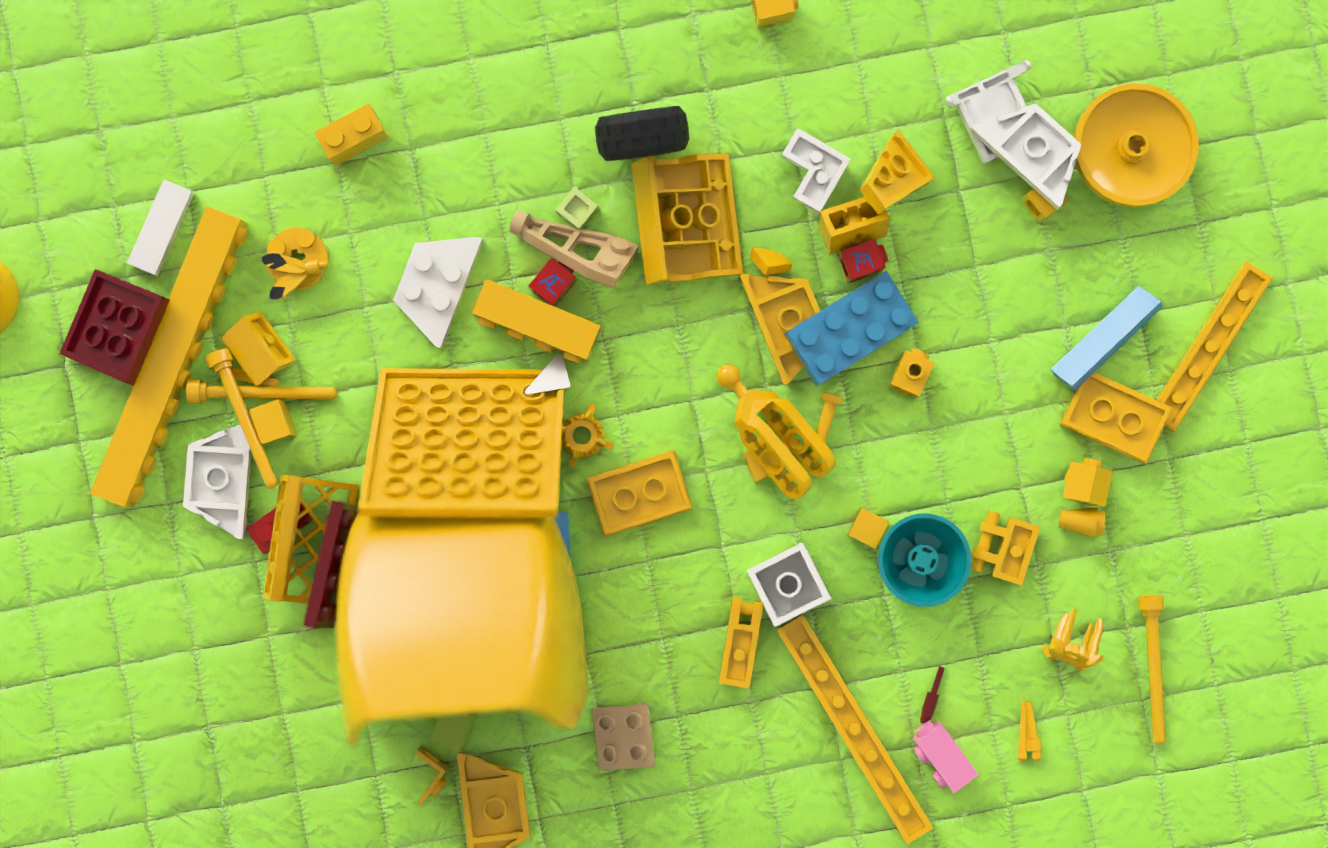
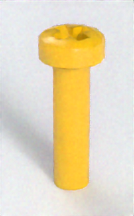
[816,392,843,444]

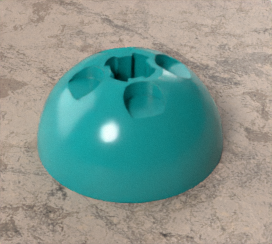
[878,513,972,607]

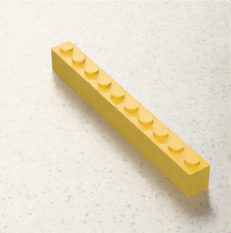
[90,206,248,507]

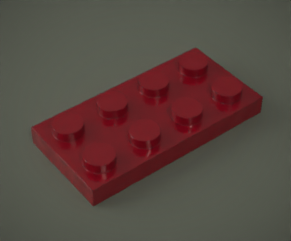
[303,500,359,629]

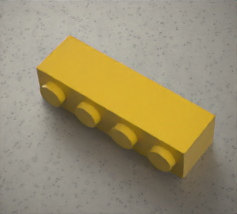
[472,279,602,364]

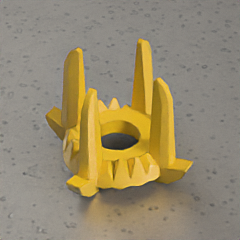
[562,404,614,467]
[1042,609,1104,671]

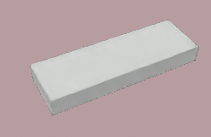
[127,179,194,276]

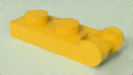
[719,597,763,689]

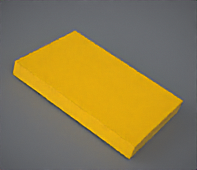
[1060,372,1173,465]
[586,450,693,537]

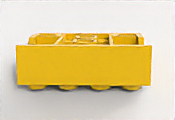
[631,153,743,285]

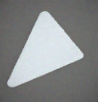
[525,354,570,394]

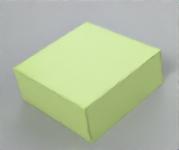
[555,187,598,229]

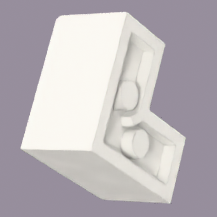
[781,128,851,217]

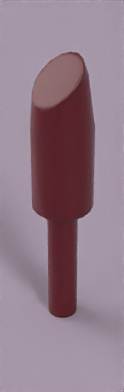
[920,666,945,723]

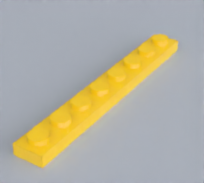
[776,614,934,845]

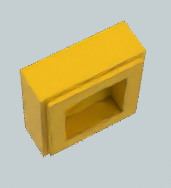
[847,508,889,549]

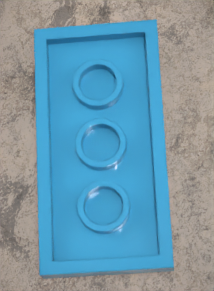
[784,271,919,386]

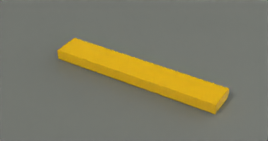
[1156,262,1273,432]

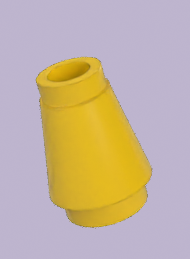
[1059,507,1105,538]

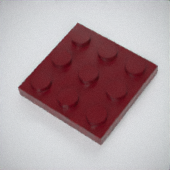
[59,269,170,386]

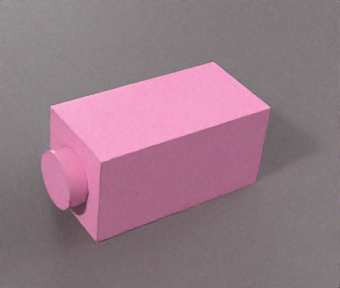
[912,720,979,793]

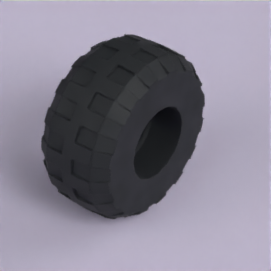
[595,106,689,161]

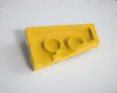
[859,129,935,215]

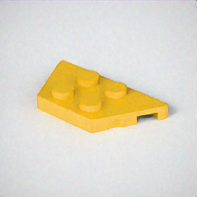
[739,274,820,386]
[457,752,531,848]

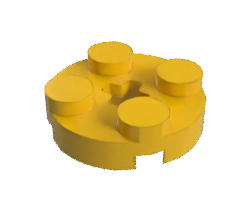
[267,228,329,290]

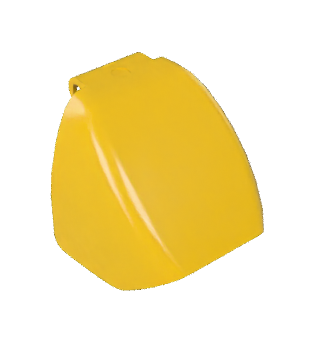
[336,512,588,746]

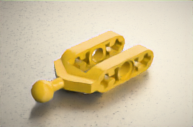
[716,364,836,499]

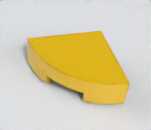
[749,248,793,275]

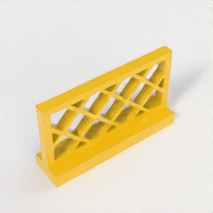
[263,474,358,604]

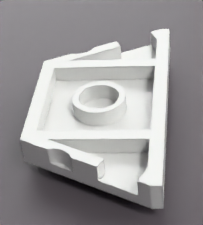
[970,103,1081,210]
[393,237,483,349]
[183,423,254,539]

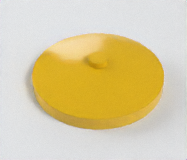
[1073,83,1199,208]

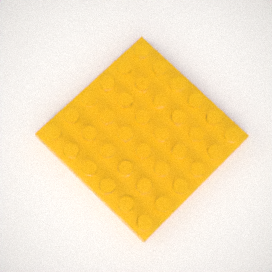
[359,368,565,518]

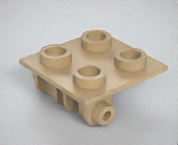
[592,702,656,770]

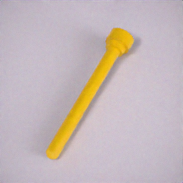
[205,348,278,489]
[186,379,337,404]
[1138,595,1166,745]

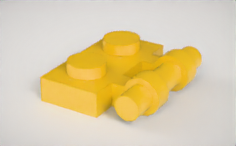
[971,510,1040,586]

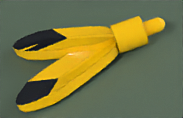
[262,253,328,300]

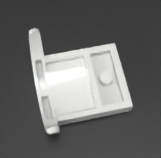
[946,60,1031,164]

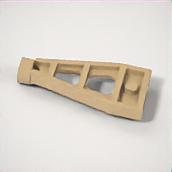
[510,210,639,288]

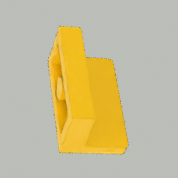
[222,311,296,386]

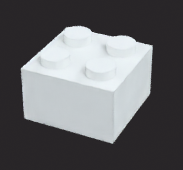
[746,542,832,627]

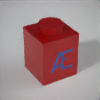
[838,239,888,284]
[528,257,577,307]

